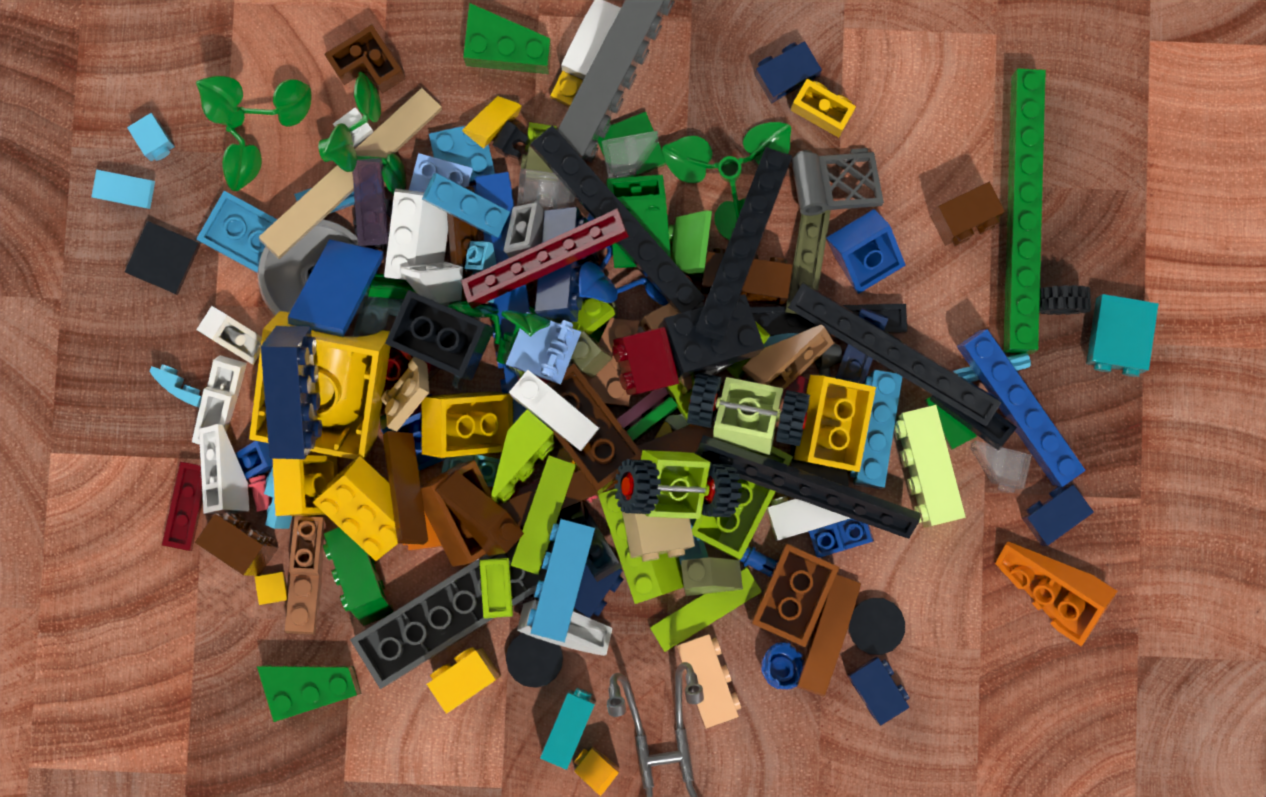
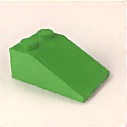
[669,210,712,281]

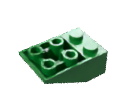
[606,175,671,268]

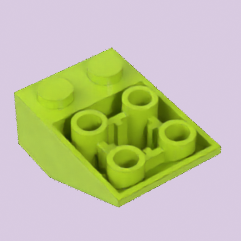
[491,409,554,504]

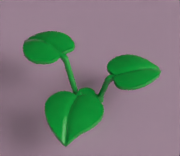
[318,72,406,196]
[196,76,312,191]
[662,122,792,240]
[447,300,551,365]

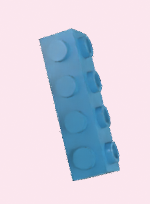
[850,370,902,489]
[527,519,595,643]

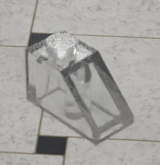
[602,131,658,179]
[970,441,1032,493]

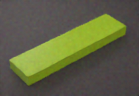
[511,456,576,575]
[650,568,762,652]

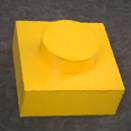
[550,71,583,107]

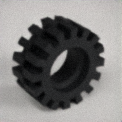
[1039,285,1091,315]

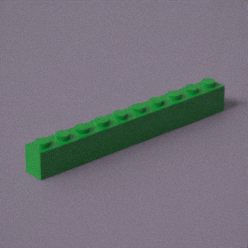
[1004,68,1046,354]

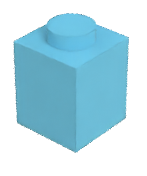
[127,113,175,161]

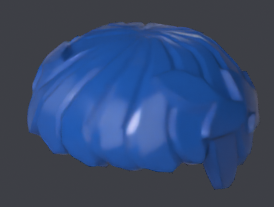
[761,642,804,690]

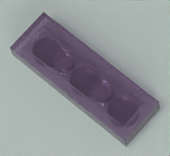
[353,158,388,246]

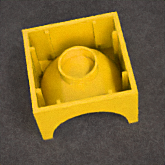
[249,311,390,460]

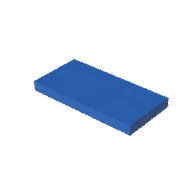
[288,239,383,337]

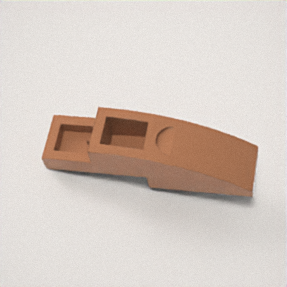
[285,516,324,635]

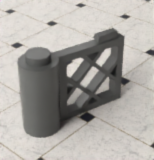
[791,148,884,216]

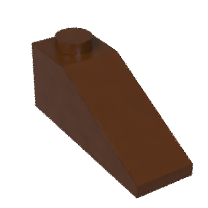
[436,471,524,556]

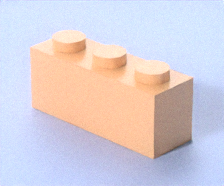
[676,634,741,728]

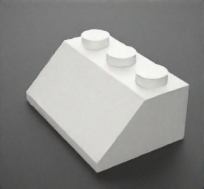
[384,189,448,280]

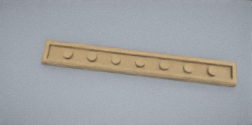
[259,88,442,259]

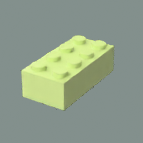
[894,405,966,528]

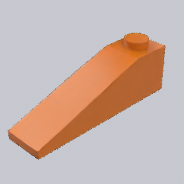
[995,541,1118,647]

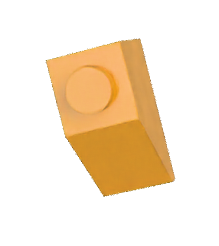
[574,746,619,796]

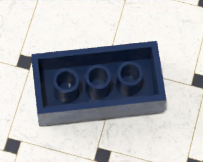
[261,326,322,459]

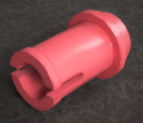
[248,475,272,512]

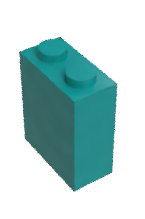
[1086,294,1159,377]
[540,688,596,770]

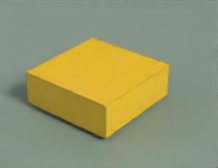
[255,572,288,605]

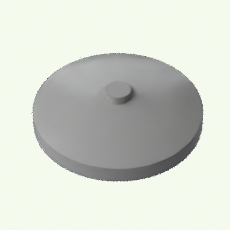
[258,220,368,332]

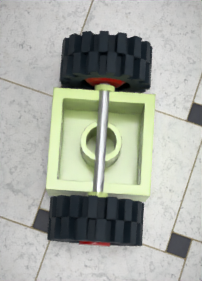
[687,372,810,455]

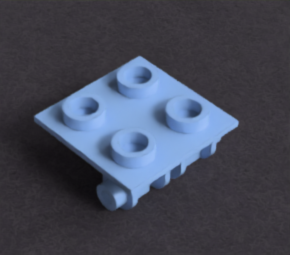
[409,153,473,192]
[506,312,581,385]

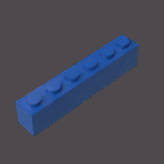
[957,329,1086,487]

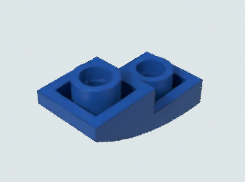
[809,518,874,558]

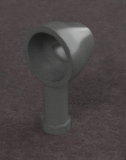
[815,344,842,377]

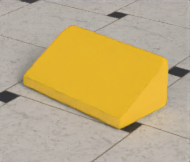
[462,96,522,149]

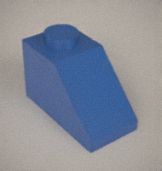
[235,441,273,481]

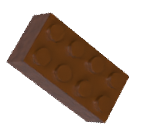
[546,364,642,494]

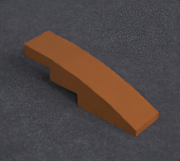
[797,575,861,697]

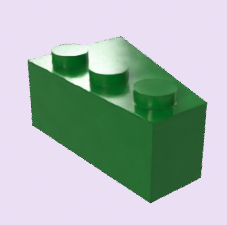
[463,3,552,74]
[323,527,395,626]
[257,665,362,722]

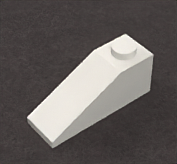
[509,370,599,451]
[199,424,249,515]
[766,496,850,541]

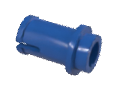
[740,546,777,577]

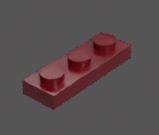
[162,461,203,551]

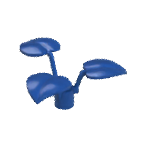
[579,213,669,306]

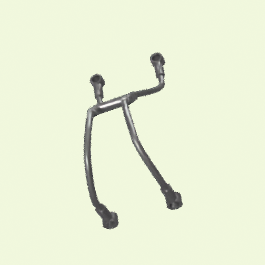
[607,662,704,797]

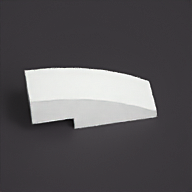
[561,0,621,80]
[192,355,247,444]
[517,600,612,656]

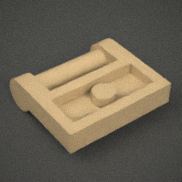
[381,357,429,432]

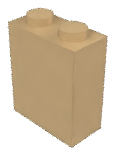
[622,512,695,562]

